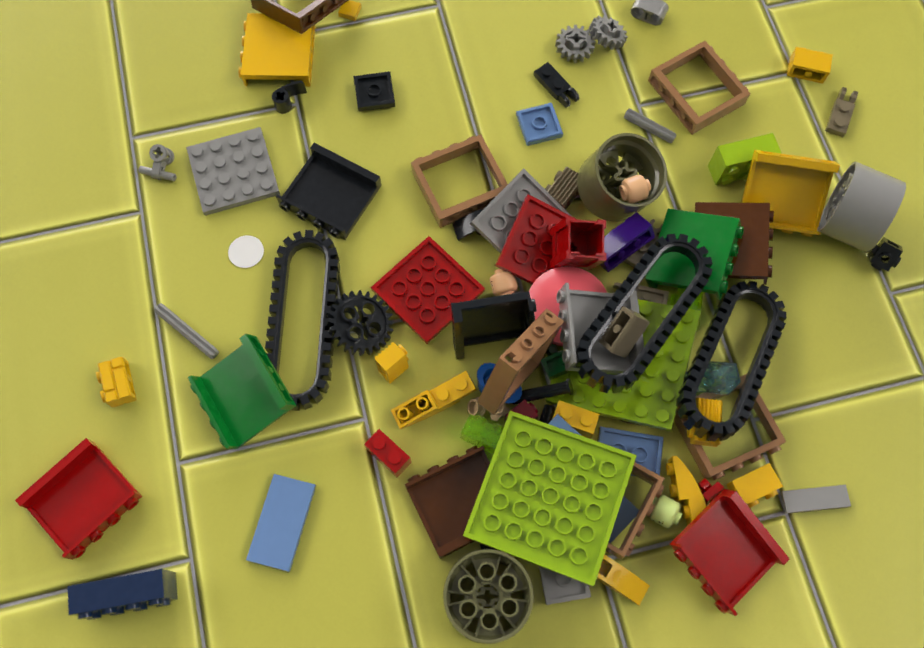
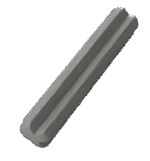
[624,108,676,143]

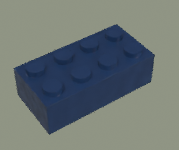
[68,569,178,620]

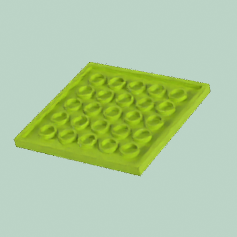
[546,299,701,432]
[463,411,637,587]

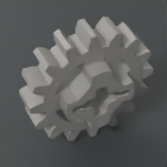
[589,15,628,50]
[555,25,596,63]

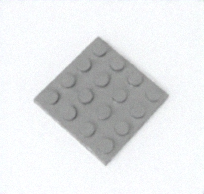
[186,127,280,216]
[470,168,571,253]

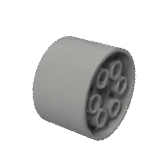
[817,161,906,253]

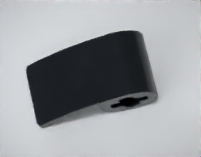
[272,81,307,114]
[453,209,483,241]

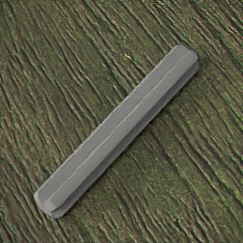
[154,303,219,359]

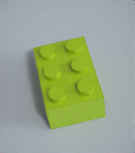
[708,133,782,185]

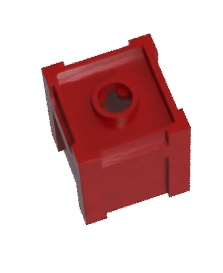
[550,217,606,271]

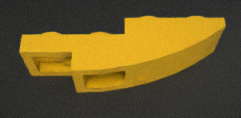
[391,371,477,429]
[666,456,707,526]
[597,554,650,606]

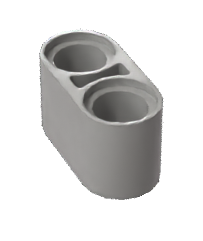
[630,0,669,25]

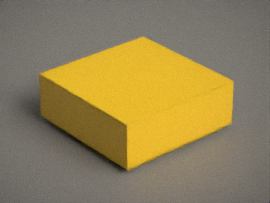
[338,0,361,21]

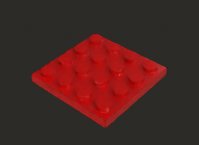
[495,194,577,284]
[371,236,485,344]

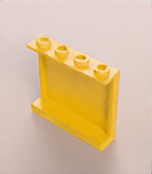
[238,13,315,87]
[741,150,840,237]

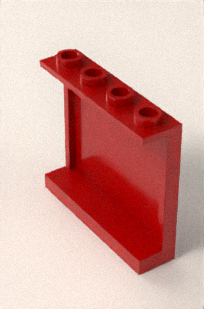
[15,438,142,560]
[670,489,790,616]

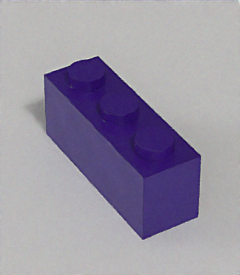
[600,212,655,272]

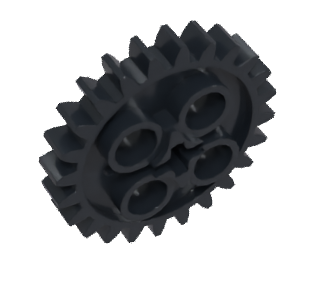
[327,290,394,356]

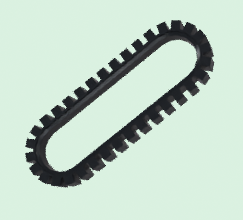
[265,230,340,411]
[575,233,713,393]
[676,281,787,442]

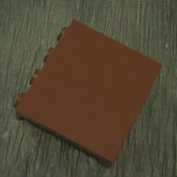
[695,202,774,285]
[405,446,490,559]

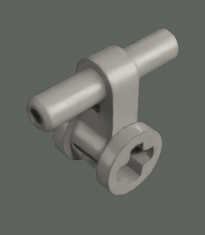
[138,144,177,181]

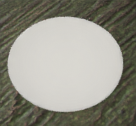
[228,235,264,268]

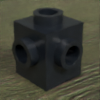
[868,237,903,272]

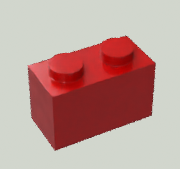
[364,429,412,478]

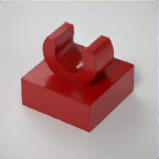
[698,478,724,506]

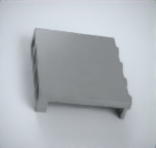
[556,283,644,374]

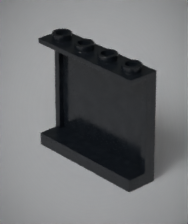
[276,143,382,240]
[451,291,536,360]

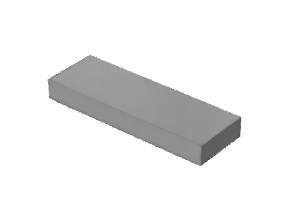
[780,485,851,514]

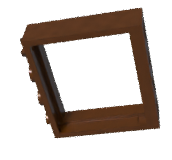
[251,0,349,34]

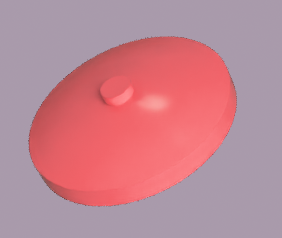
[529,267,607,346]

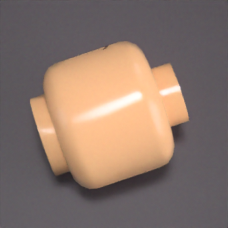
[619,175,651,204]
[490,269,518,296]

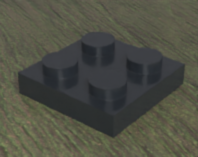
[353,71,395,112]

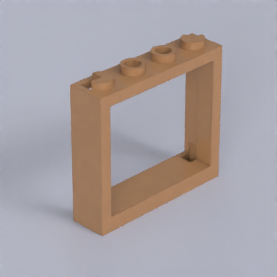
[648,41,750,135]
[411,134,508,228]
[477,309,564,415]
[674,374,786,480]
[593,439,665,560]

